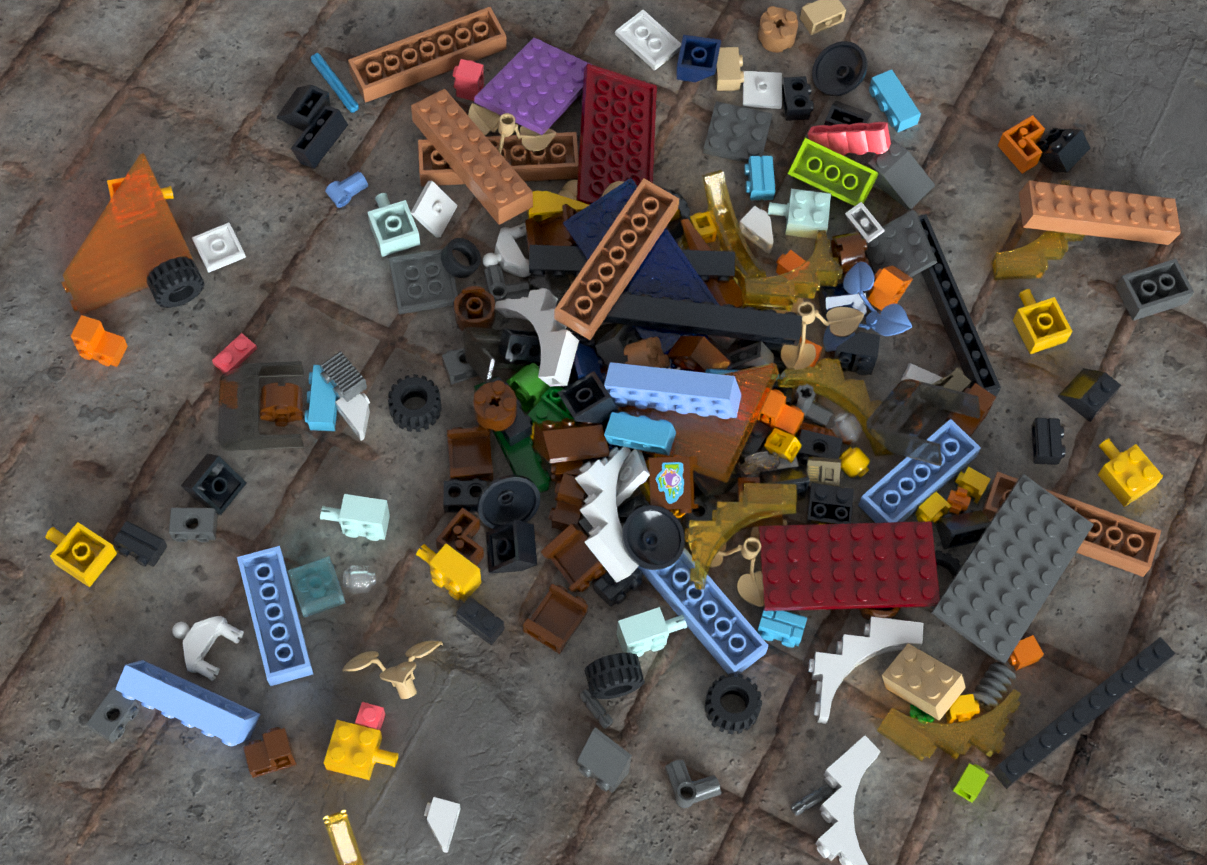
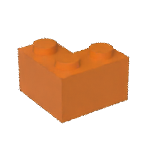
[998,115,1045,174]
[867,265,913,311]
[71,315,128,367]
[755,388,804,436]

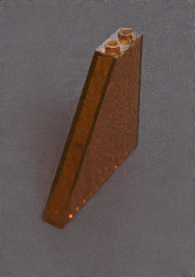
[61,153,194,315]
[618,363,779,483]

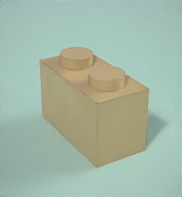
[800,0,846,35]
[715,47,744,91]

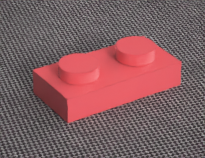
[212,333,257,376]

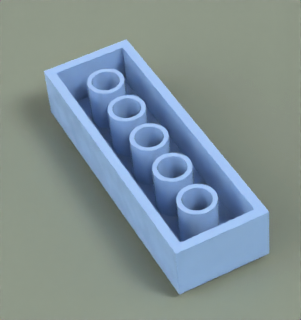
[604,362,741,419]
[858,419,981,523]
[237,546,313,686]
[115,660,260,746]

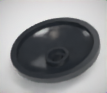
[812,41,868,96]
[477,475,540,529]
[622,505,685,570]

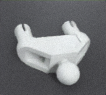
[482,223,531,277]
[172,616,244,681]

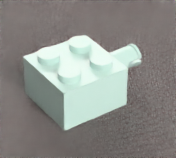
[768,189,831,240]
[367,193,420,257]
[320,494,390,541]
[617,607,687,657]

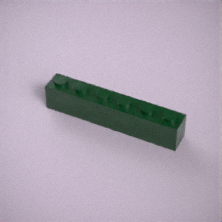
[474,377,551,493]

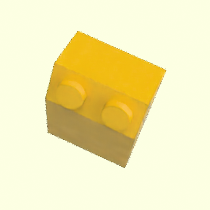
[527,190,590,225]

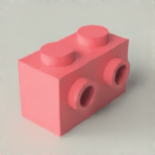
[453,59,484,101]

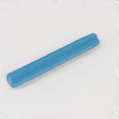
[311,53,359,113]

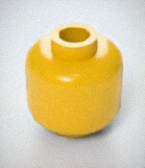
[839,447,870,478]

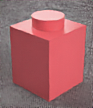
[355,702,385,730]

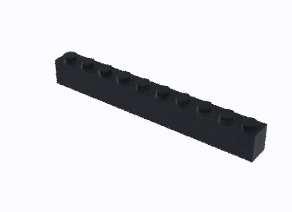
[918,214,1001,397]
[529,245,735,283]
[603,291,802,346]
[992,637,1176,789]

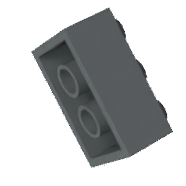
[1116,259,1194,321]

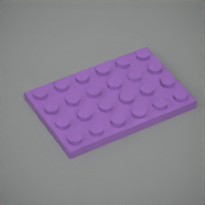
[474,38,592,135]

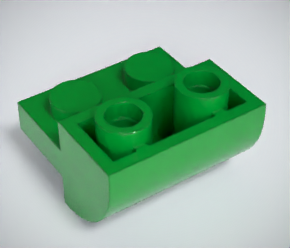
[527,386,574,424]

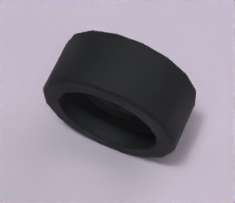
[441,238,481,278]

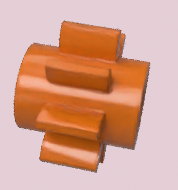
[947,487,971,515]

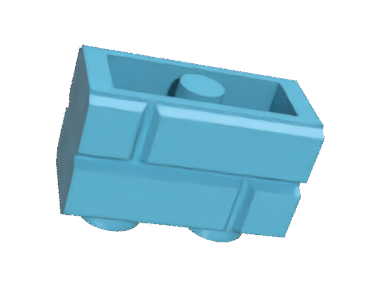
[744,156,775,200]
[757,610,807,647]

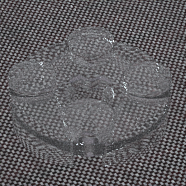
[737,451,780,478]

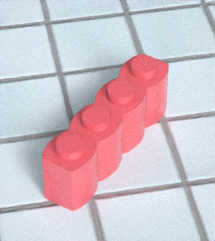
[808,122,891,156]

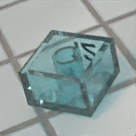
[288,556,345,618]

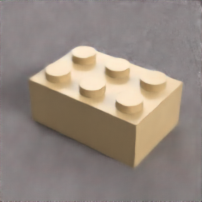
[882,643,966,720]

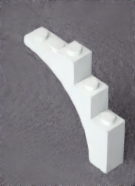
[495,288,579,387]
[575,446,639,582]
[808,617,923,724]
[816,736,881,865]

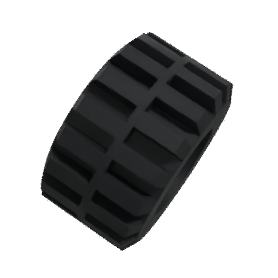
[146,257,205,308]
[388,374,442,432]
[584,653,645,699]
[705,673,762,734]

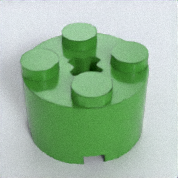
[507,363,550,412]

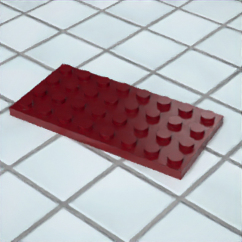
[576,63,657,215]
[758,521,940,611]

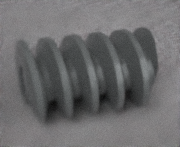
[972,662,1016,711]

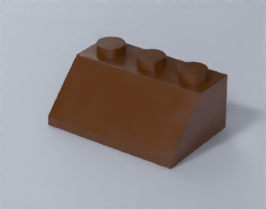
[534,418,610,463]

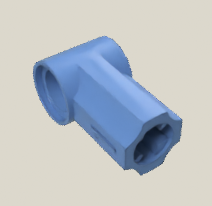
[325,172,368,208]

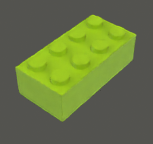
[788,138,879,206]

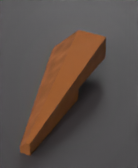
[681,219,751,308]

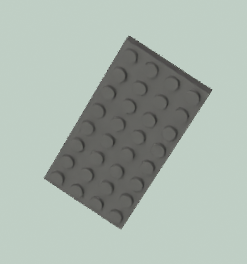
[931,474,1094,665]

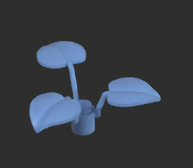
[823,262,912,352]

